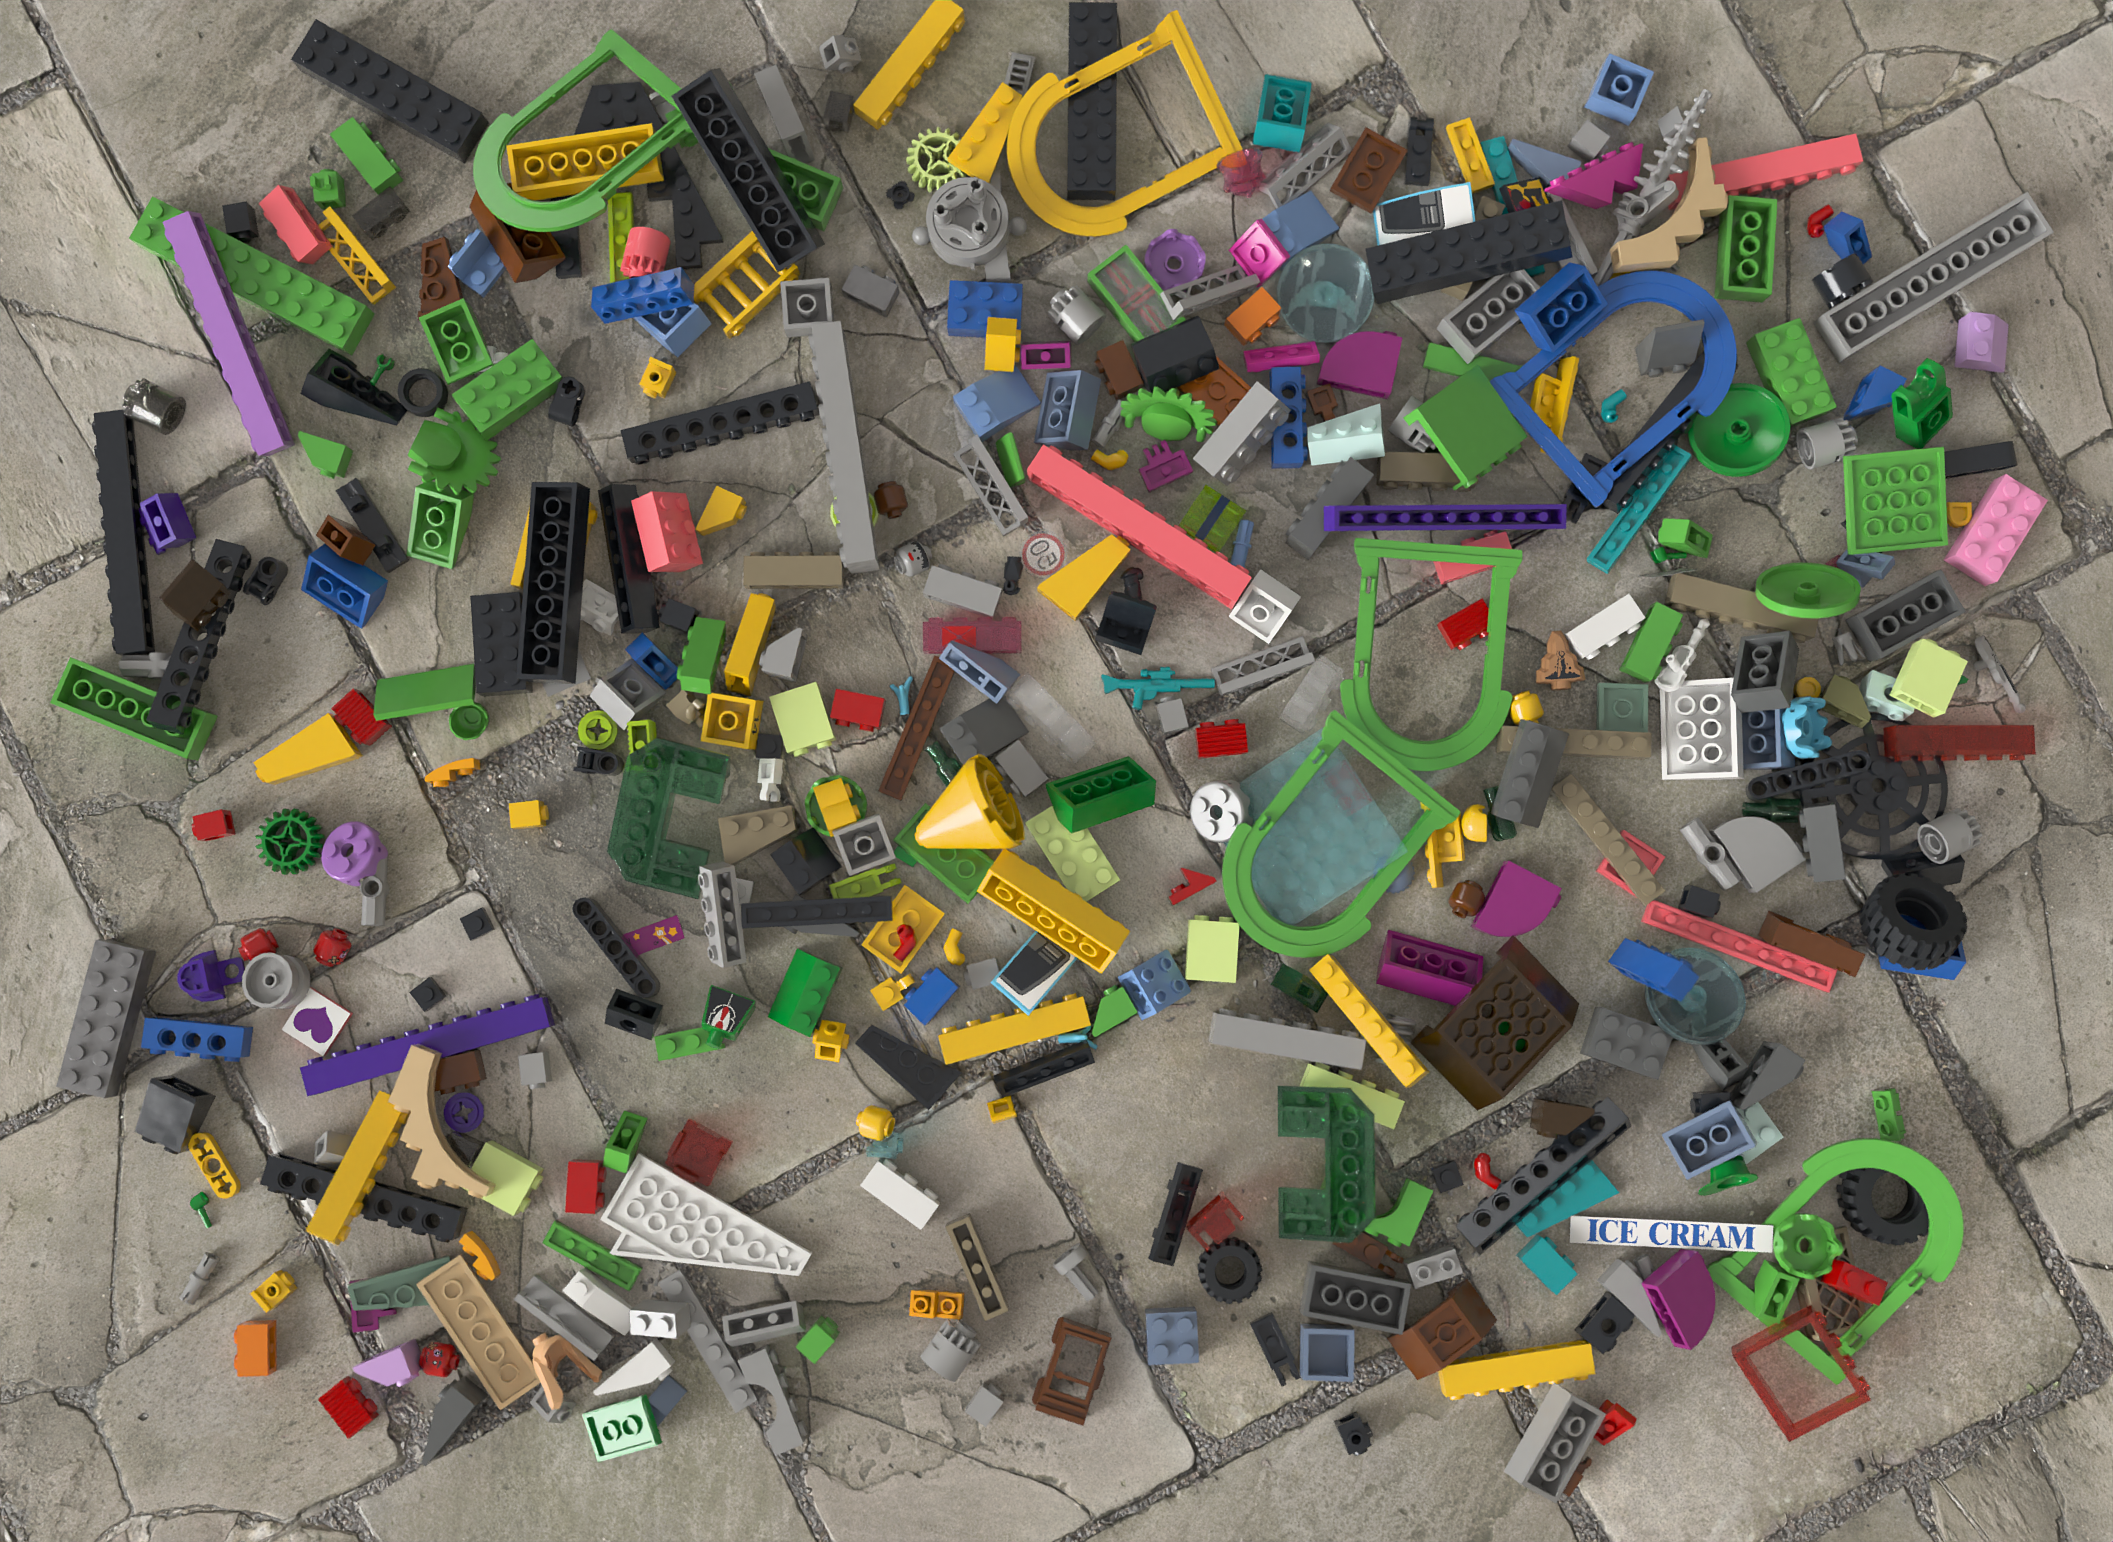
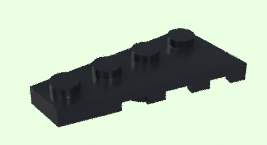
[855,1025,962,1110]

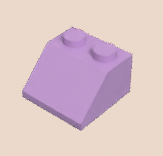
[1955,312,2009,373]
[352,1339,423,1387]

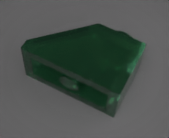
[1270,963,1328,1013]

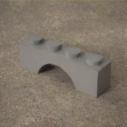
[737,1344,808,1456]

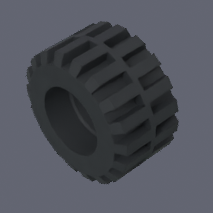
[1197,1236,1262,1304]

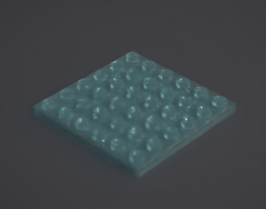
[1214,727,1408,925]

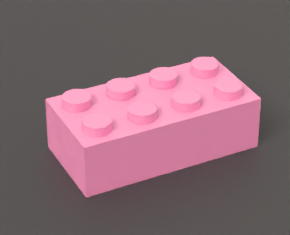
[1944,474,2048,586]

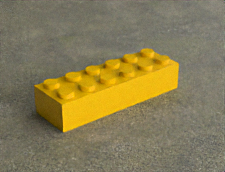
[506,123,664,201]
[977,849,1130,974]

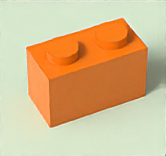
[1224,287,1281,346]
[234,1320,277,1377]

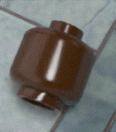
[874,481,908,519]
[1448,880,1485,918]

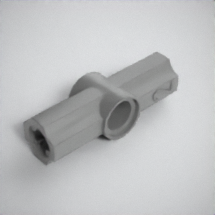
[119,653,198,680]
[1679,817,1742,891]
[360,855,390,926]

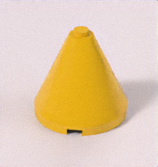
[915,754,1025,849]

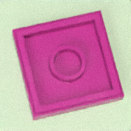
[1229,218,1291,288]

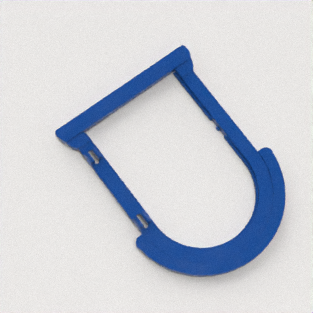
[1490,271,1737,508]

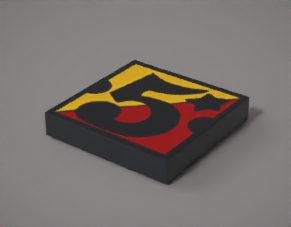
[1499,177,1551,213]

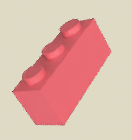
[259,185,333,265]
[1433,530,1512,585]

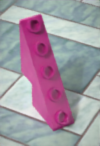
[1545,142,1643,209]

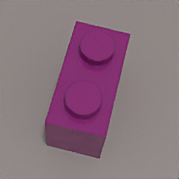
[1021,341,1072,370]

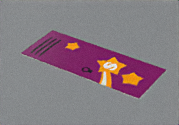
[623,915,685,955]

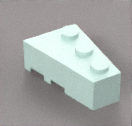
[1307,403,1385,466]

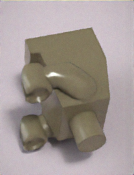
[666,690,708,729]

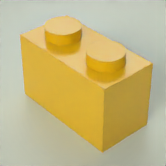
[985,317,1021,372]

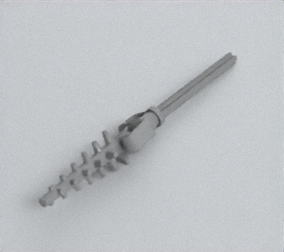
[1566,89,1712,354]

